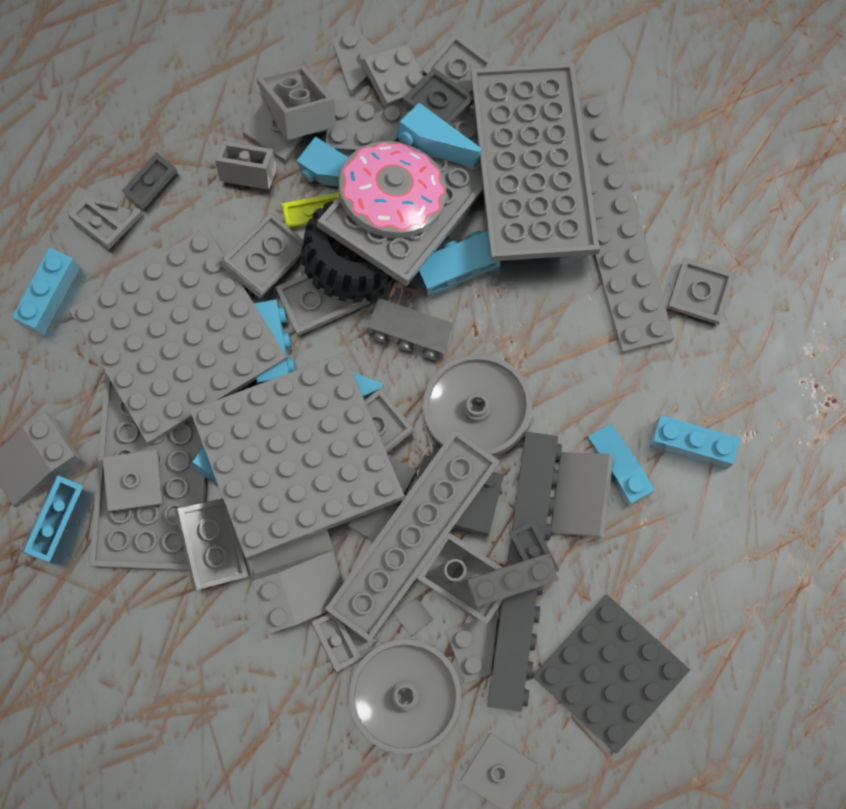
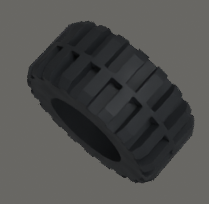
[301,201,396,303]

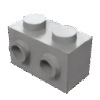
[215,141,276,190]

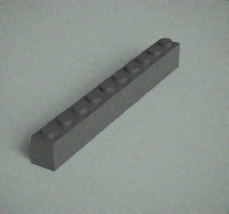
[487,431,562,712]

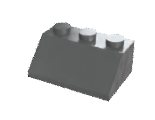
[416,455,504,537]

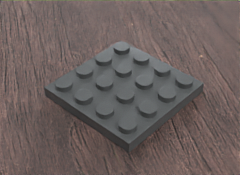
[532,594,690,754]

